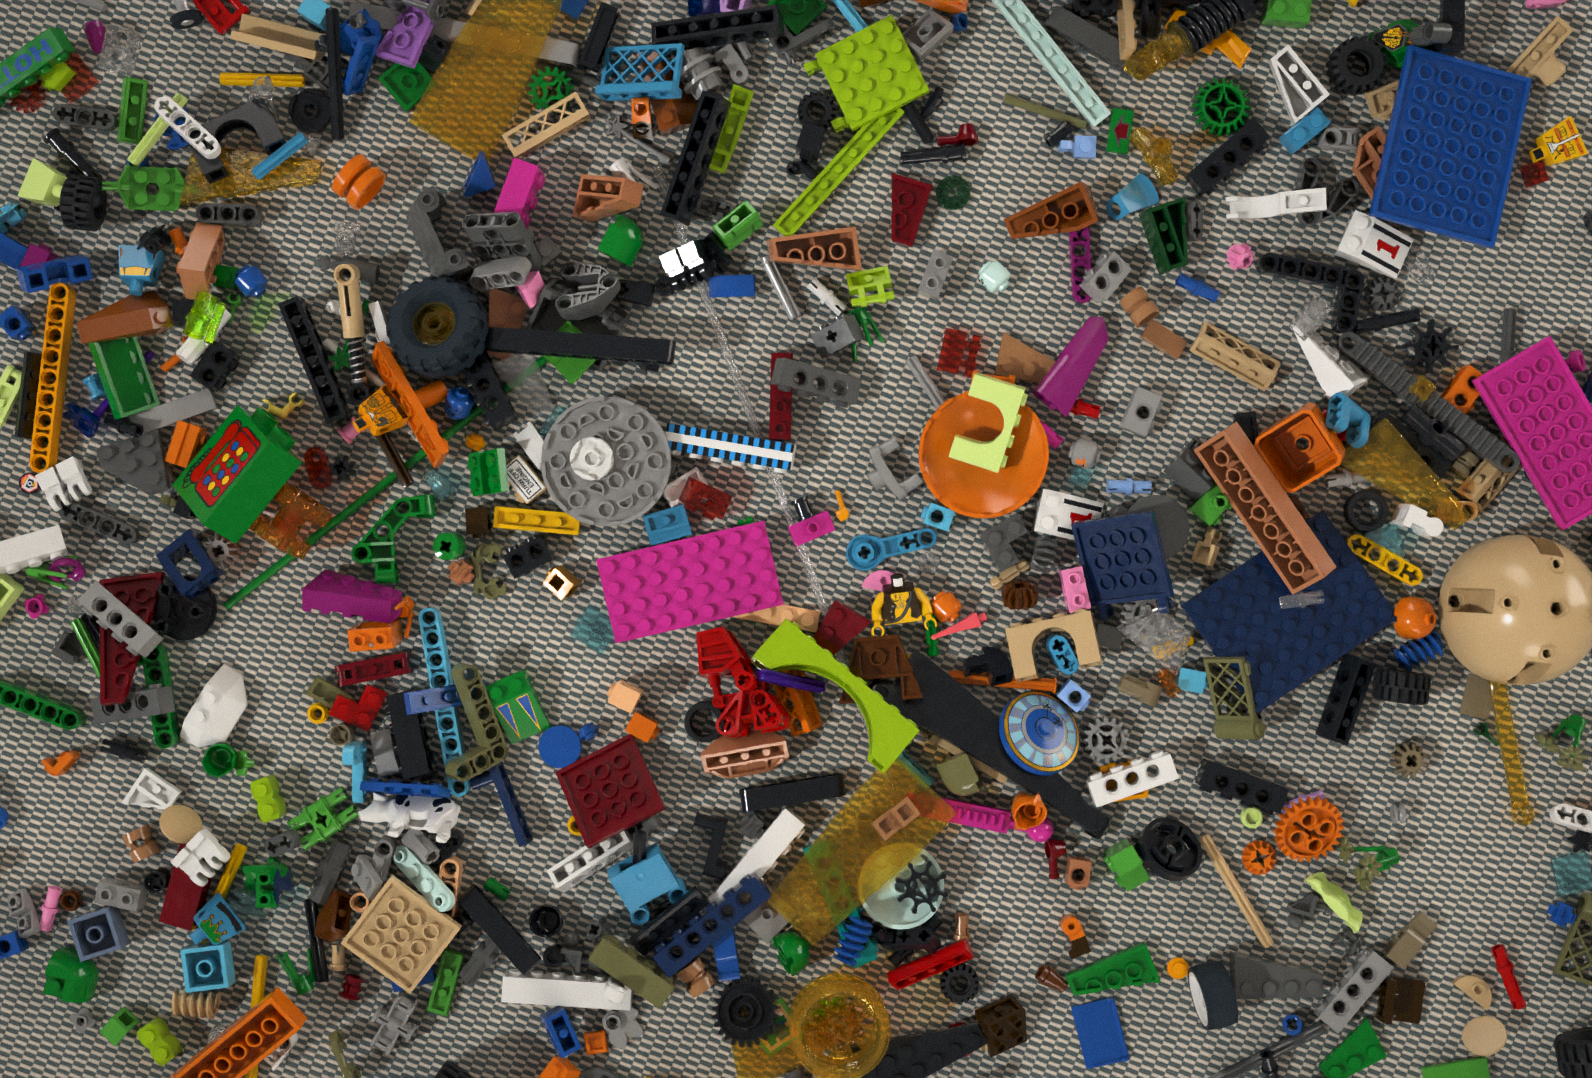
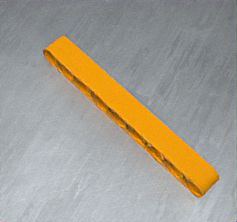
[29,283,76,473]

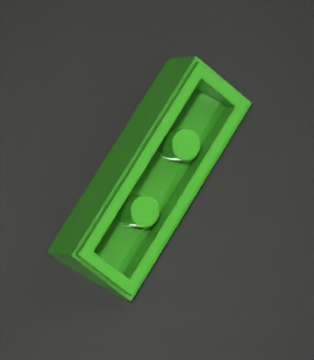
[117,77,148,145]

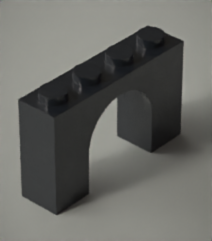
[1428,0,1465,57]
[188,97,286,184]

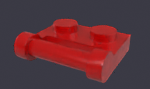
[192,0,251,35]

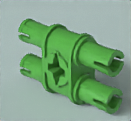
[287,786,359,851]

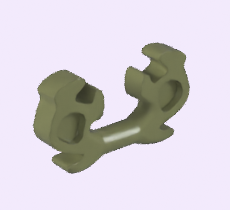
[469,543,507,599]
[328,1029,361,1078]

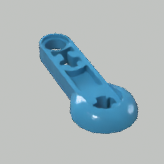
[846,528,937,571]

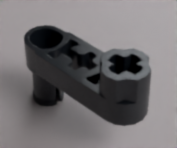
[694,812,728,880]
[870,922,941,954]

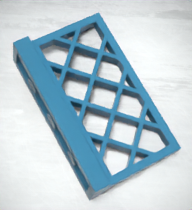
[595,43,685,101]

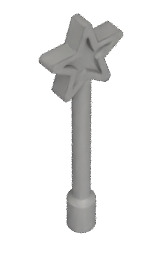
[604,114,672,165]

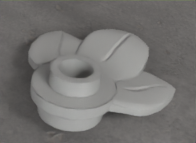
[602,1007,643,1050]

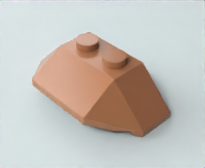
[1352,125,1386,199]
[700,730,789,779]

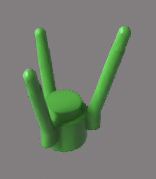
[26,555,77,589]

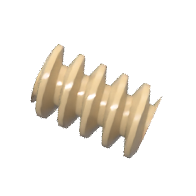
[171,987,221,1019]

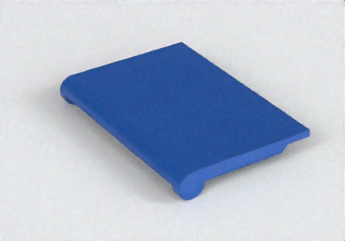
[1071,996,1130,1069]

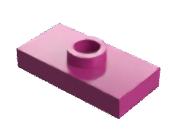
[787,511,835,547]

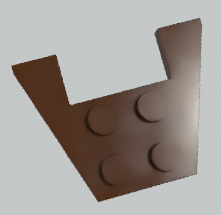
[839,634,923,704]

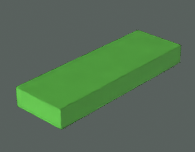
[426,948,466,1017]
[1421,1056,1490,1078]

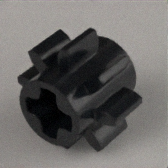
[329,455,357,481]

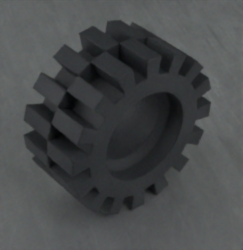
[798,91,836,131]
[940,963,979,1004]

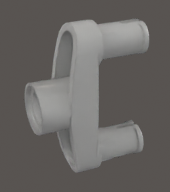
[866,437,923,500]

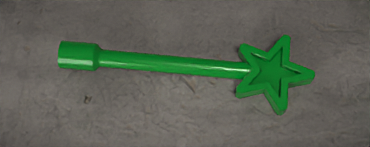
[328,299,372,371]

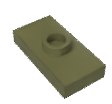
[306,675,354,708]

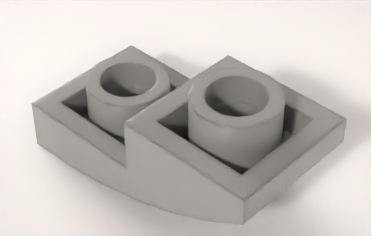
[370,728,400,778]
[7,888,41,938]

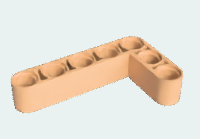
[350,856,463,918]

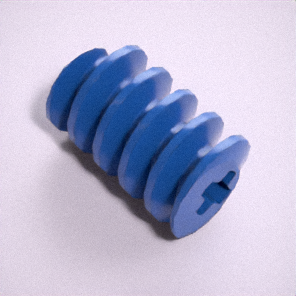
[1393,630,1444,672]
[834,916,873,966]

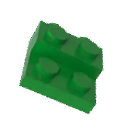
[467,448,509,496]

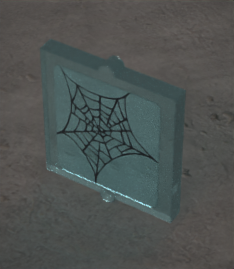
[570,605,614,655]

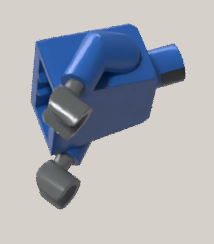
[315,8,384,64]

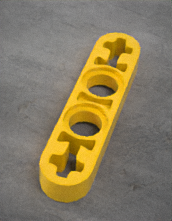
[1345,534,1423,586]

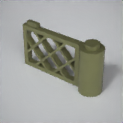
[1203,657,1265,740]
[1552,893,1592,986]

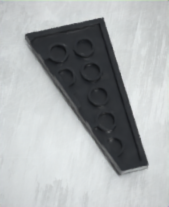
[844,1022,987,1078]

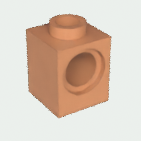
[1064,855,1092,890]

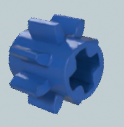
[1546,901,1577,927]

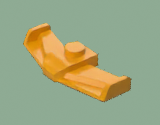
[1164,9,1252,69]

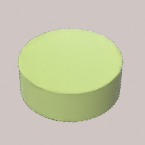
[1240,806,1263,828]

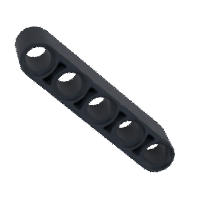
[739,773,846,812]
[457,884,542,975]

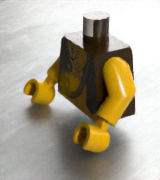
[870,573,937,637]

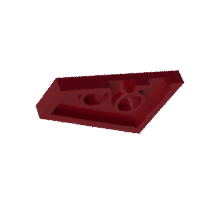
[891,173,933,248]
[813,599,872,656]

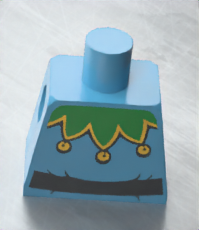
[189,892,246,946]

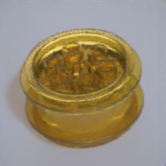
[789,973,891,1078]

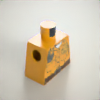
[352,384,409,436]

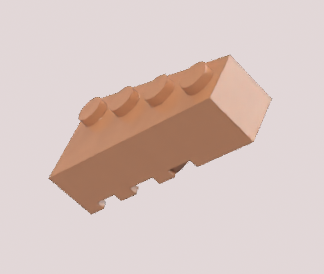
[767,226,862,271]

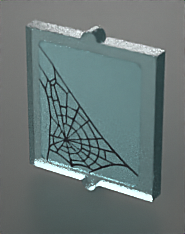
[1550,851,1592,896]

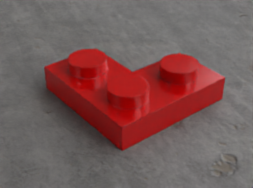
[328,683,387,732]

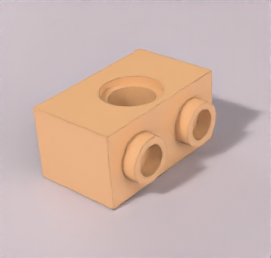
[606,680,644,713]

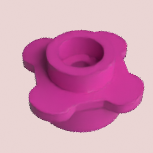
[24,594,50,619]

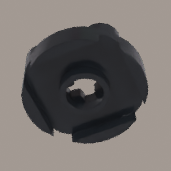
[288,88,331,133]

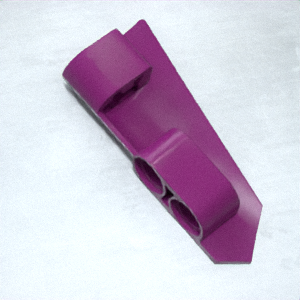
[1033,317,1109,417]

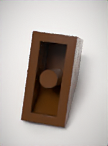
[314,890,353,942]

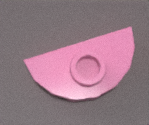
[861,570,894,591]

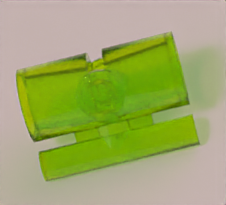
[183,292,227,345]

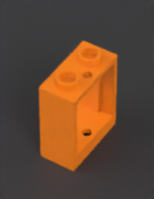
[347,618,403,652]

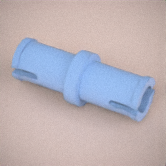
[1106,478,1152,495]

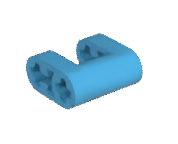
[1326,392,1371,448]
[1044,633,1079,675]

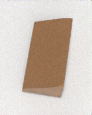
[1140,320,1187,360]

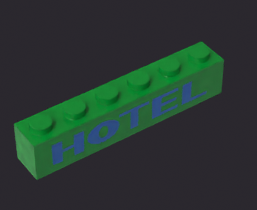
[0,27,75,108]

